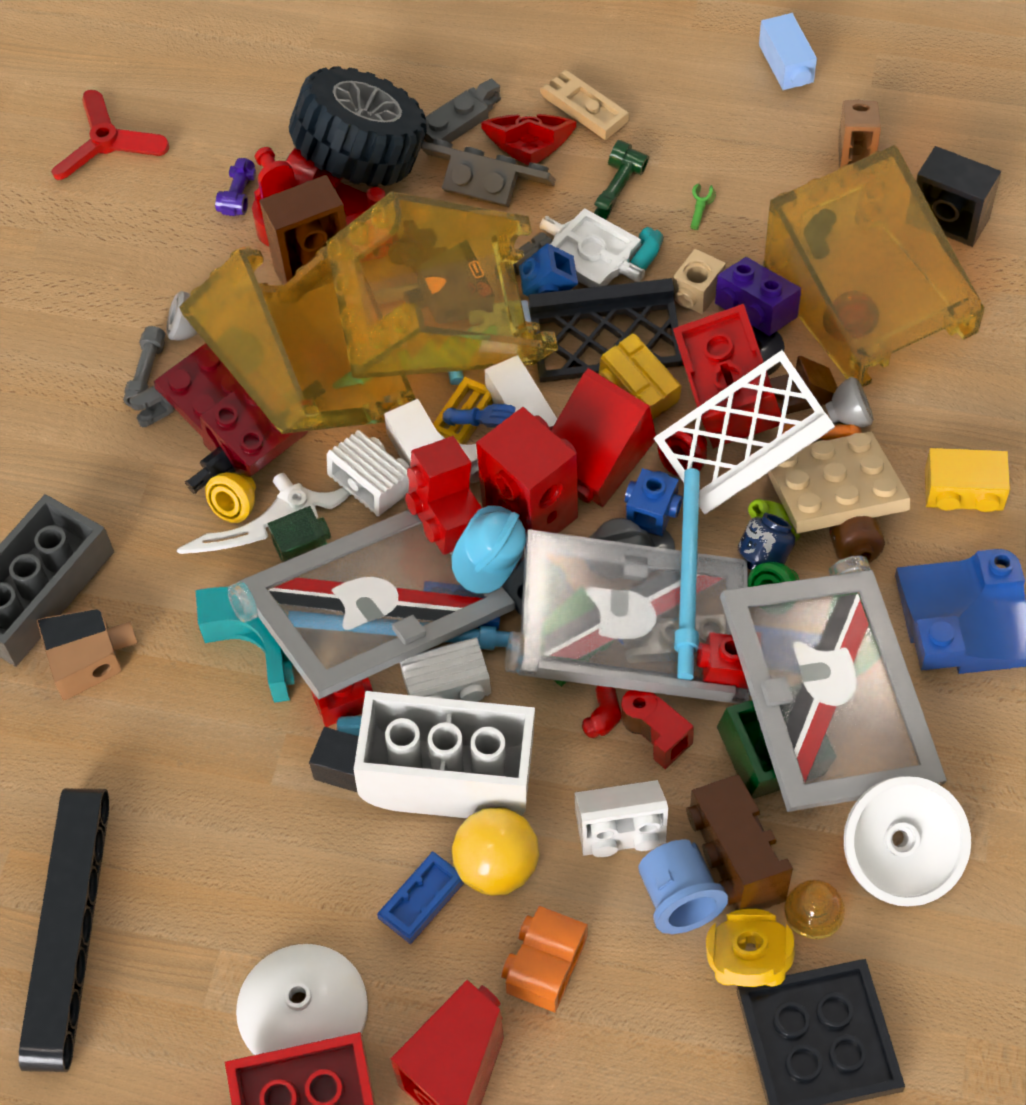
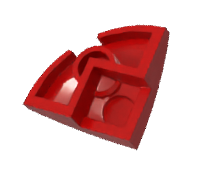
[481,114,576,165]

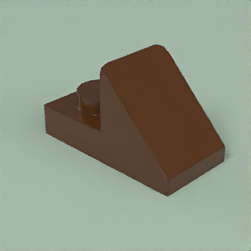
[770,356,838,414]

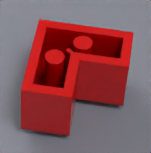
[405,436,482,555]

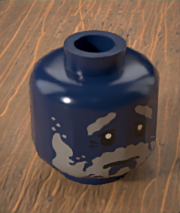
[738,513,795,570]

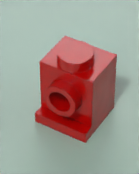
[696,632,760,689]
[310,677,373,727]

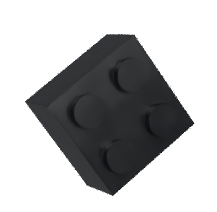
[908,146,1001,247]

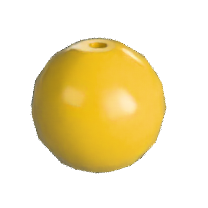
[451,807,539,896]

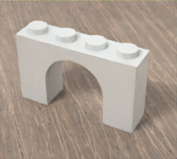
[384,355,557,483]

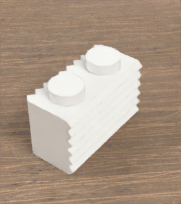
[327,430,410,516]
[400,637,491,702]

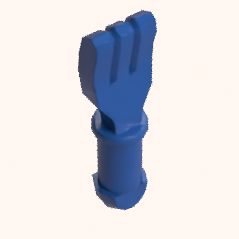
[442,404,516,428]

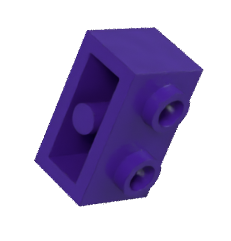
[715,257,802,336]

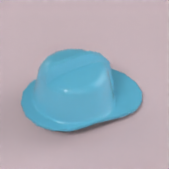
[451,506,526,594]

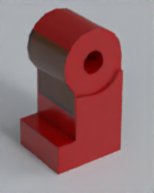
[621,690,694,769]

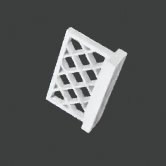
[654,350,835,514]

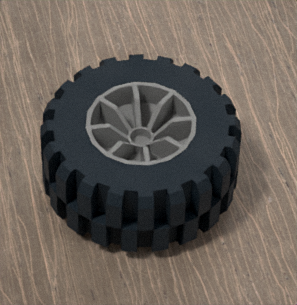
[289,66,428,187]

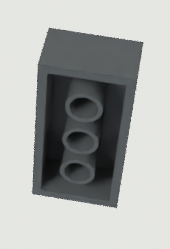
[0,494,114,667]

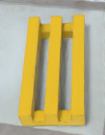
[433,377,493,445]

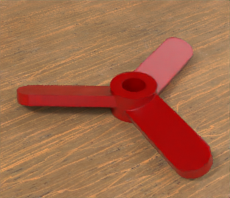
[51,90,169,180]

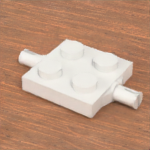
[540,208,645,288]

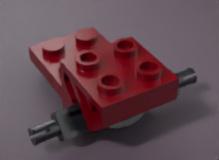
[154,339,324,494]

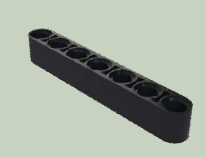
[19,788,109,1072]

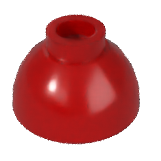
[657,427,707,478]

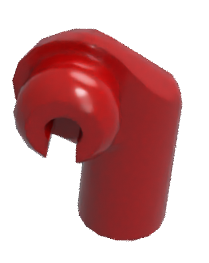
[582,686,621,739]

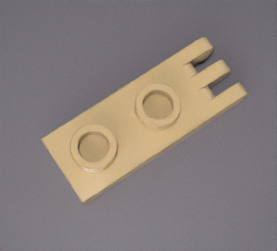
[540,70,629,140]

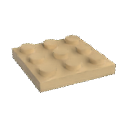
[767,431,910,534]

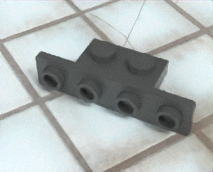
[421,139,556,207]

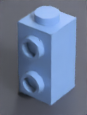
[759,13,817,90]

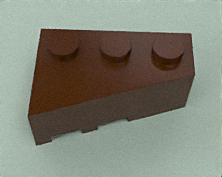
[686,774,793,910]

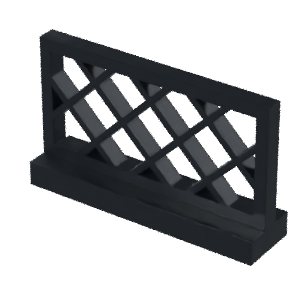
[529,278,684,383]

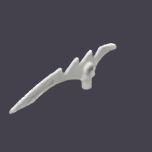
[177,473,350,554]

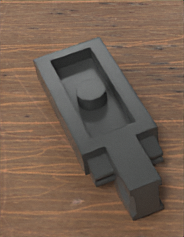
[424,78,501,143]

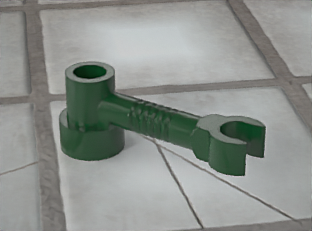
[594,140,649,220]

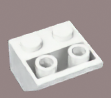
[574,780,668,857]

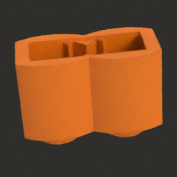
[501,906,588,1013]

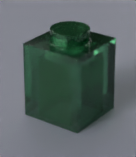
[267,506,331,563]

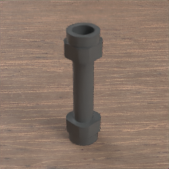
[123,326,166,407]

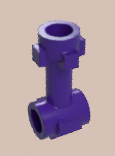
[215,158,256,216]

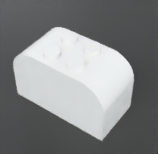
[354,691,535,818]

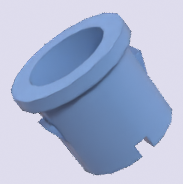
[638,839,728,934]

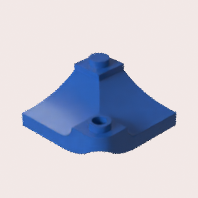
[895,549,1026,674]

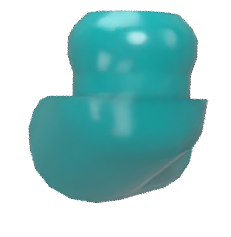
[630,227,664,271]

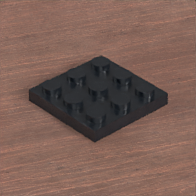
[736,959,905,1105]

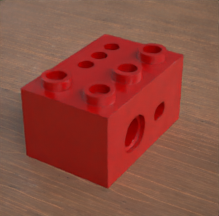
[673,304,781,449]
[476,407,578,534]

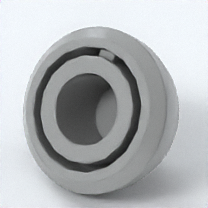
[166,291,210,341]
[826,377,874,428]

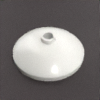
[844,776,971,906]
[236,944,368,1055]

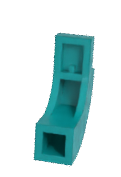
[196,587,295,703]

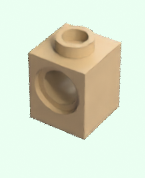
[673,249,726,314]

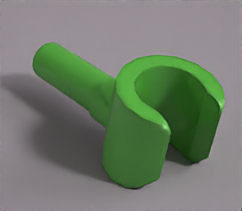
[690,183,716,230]

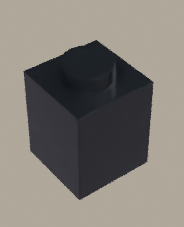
[309,727,359,793]

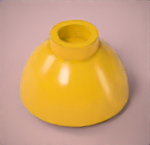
[205,472,256,523]

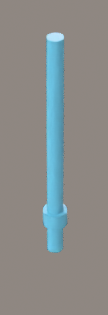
[674,468,700,680]

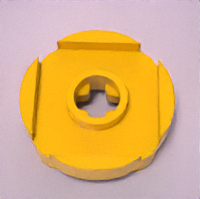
[706,909,795,987]

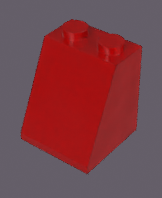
[551,368,656,508]
[390,980,504,1105]

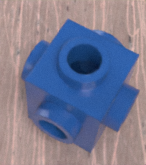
[519,243,578,297]
[624,468,683,536]

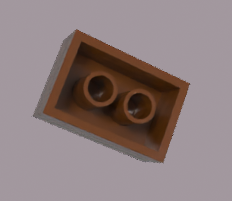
[259,175,355,300]

